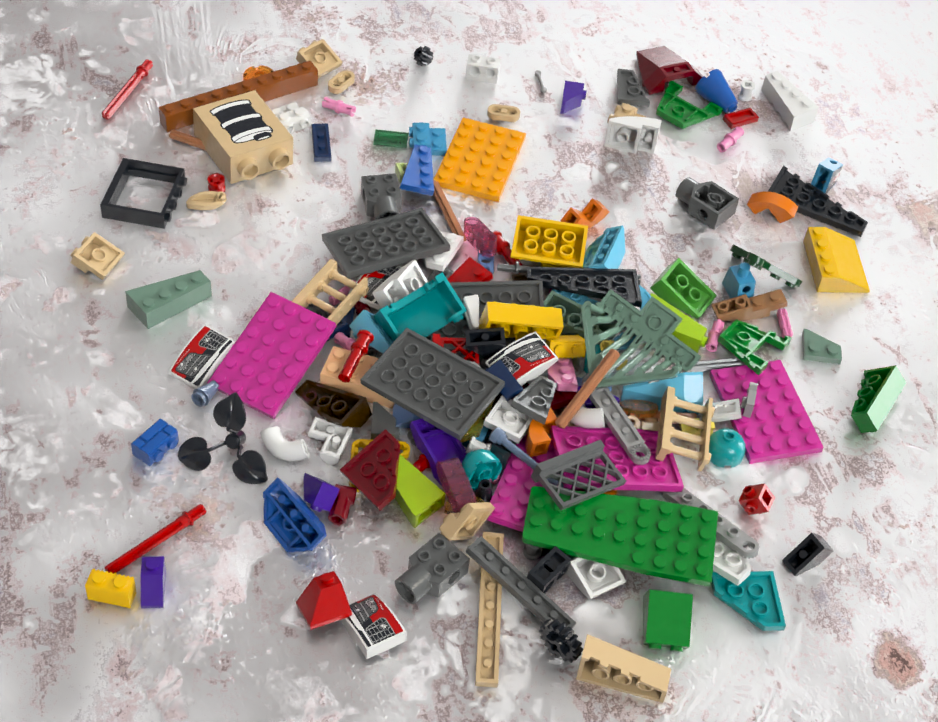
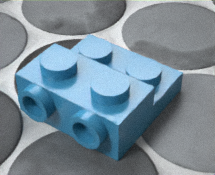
[409,122,447,156]

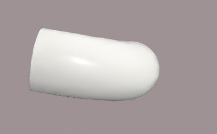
[570,404,605,429]
[260,427,310,462]

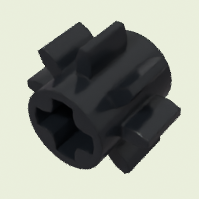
[414,46,433,66]

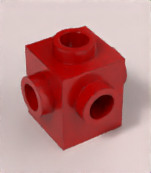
[738,483,775,515]

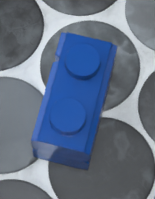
[131,418,179,467]

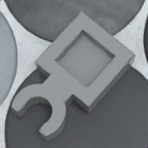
[741,382,758,418]

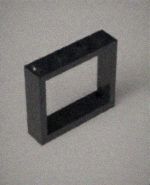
[100,158,187,229]

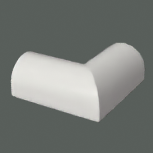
[308,417,353,465]

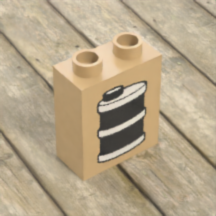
[193,90,293,184]

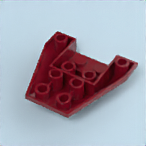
[636,46,703,95]

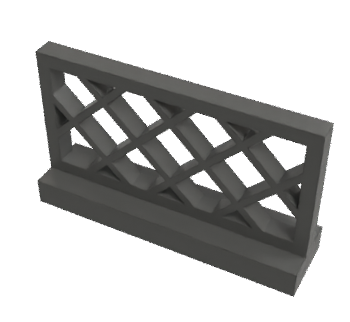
[531,440,626,510]

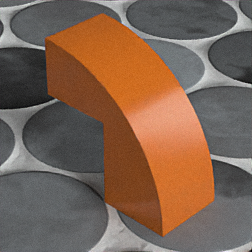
[747,191,798,223]
[560,198,610,229]
[525,408,558,457]

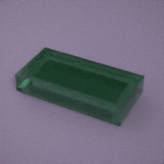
[373,129,409,148]

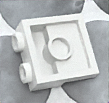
[271,102,311,133]
[483,396,533,444]

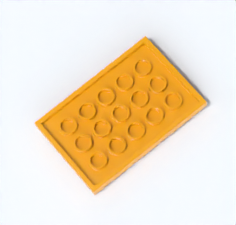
[433,117,526,202]

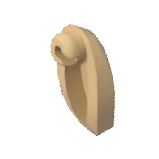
[186,191,227,210]

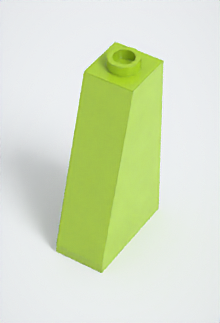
[650,293,708,353]
[395,455,446,528]

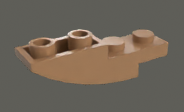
[711,289,787,322]

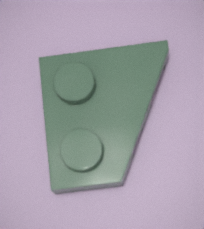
[802,329,842,364]

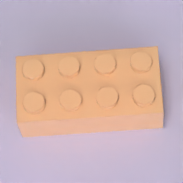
[320,346,394,409]

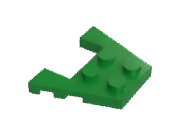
[656,81,723,129]
[718,320,792,375]

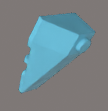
[349,310,394,353]
[620,372,703,415]

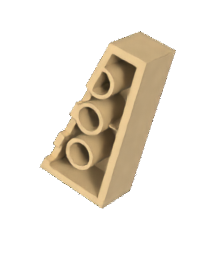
[576,634,671,703]

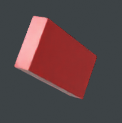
[723,108,759,129]

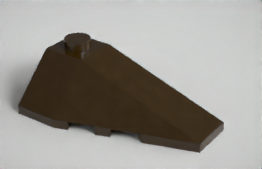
[295,379,372,428]

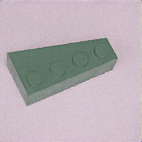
[125,270,212,329]
[544,291,616,345]

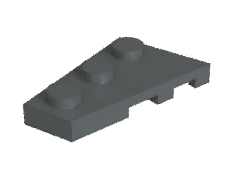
[617,69,650,107]
[511,375,557,425]

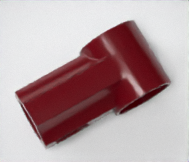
[328,484,357,526]

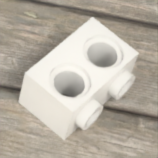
[465,54,500,84]

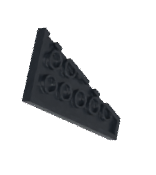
[768,165,868,237]
[526,267,642,308]

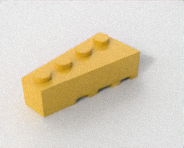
[479,301,564,341]

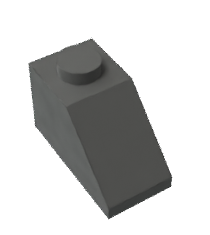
[371,402,400,440]

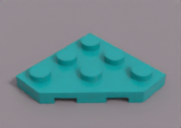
[711,571,786,631]

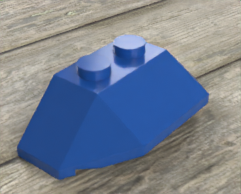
[263,477,327,553]

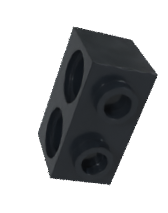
[527,546,572,593]

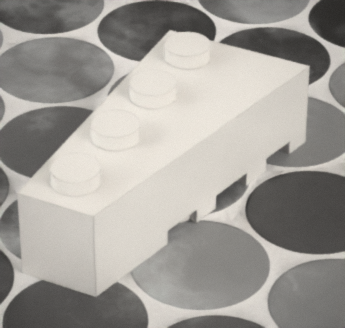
[761,71,819,132]

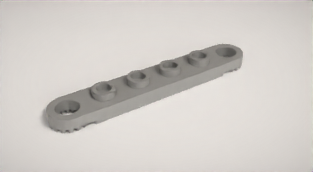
[581,373,651,465]
[662,487,759,559]

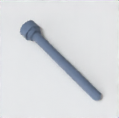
[489,427,570,490]

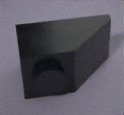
[465,327,506,358]
[782,532,834,576]

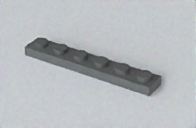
[465,536,576,628]

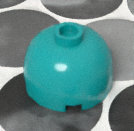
[709,428,746,468]
[460,449,502,490]

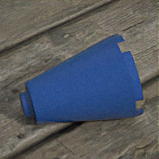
[695,69,738,113]

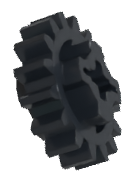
[539,618,583,663]

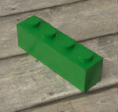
[851,365,907,433]

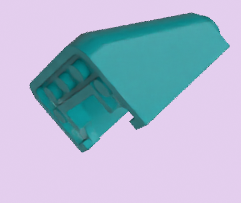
[374,272,467,341]

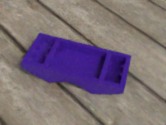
[410,419,467,492]

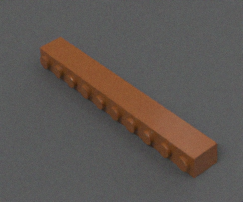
[159,61,318,132]

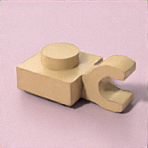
[628,415,659,431]

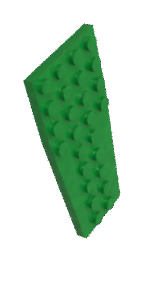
[522,486,718,587]

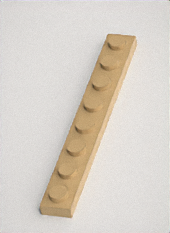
[475,532,504,688]

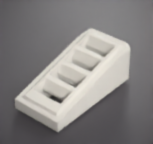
[463,295,479,330]

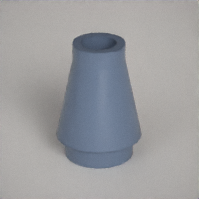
[191,381,219,407]

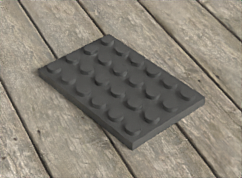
[322,208,450,278]
[360,328,505,440]

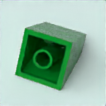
[643,589,693,652]

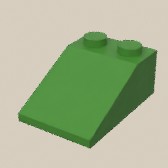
[650,258,717,319]

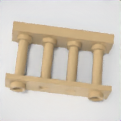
[292,259,369,333]
[655,386,715,471]

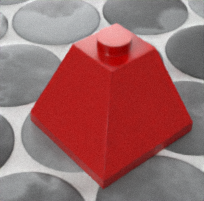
[296,571,352,630]

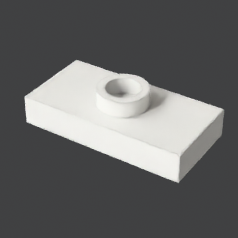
[701,399,742,423]

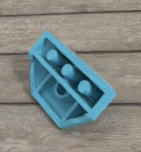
[583,225,626,269]

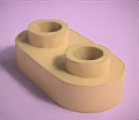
[328,70,355,94]
[487,104,520,122]

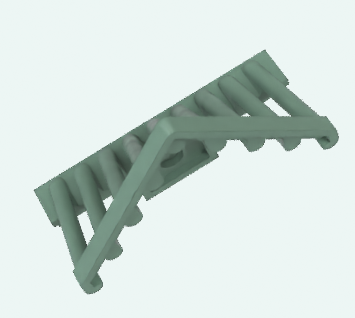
[581,289,701,389]

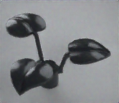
[178,392,268,484]

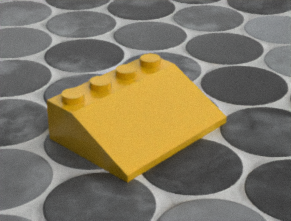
[511,215,588,268]
[803,227,870,293]

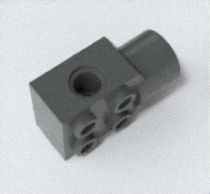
[361,173,402,220]
[675,177,739,230]
[395,533,470,604]

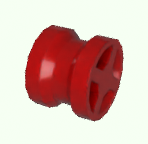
[207,173,226,192]

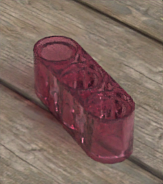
[464,217,497,258]
[436,457,477,513]

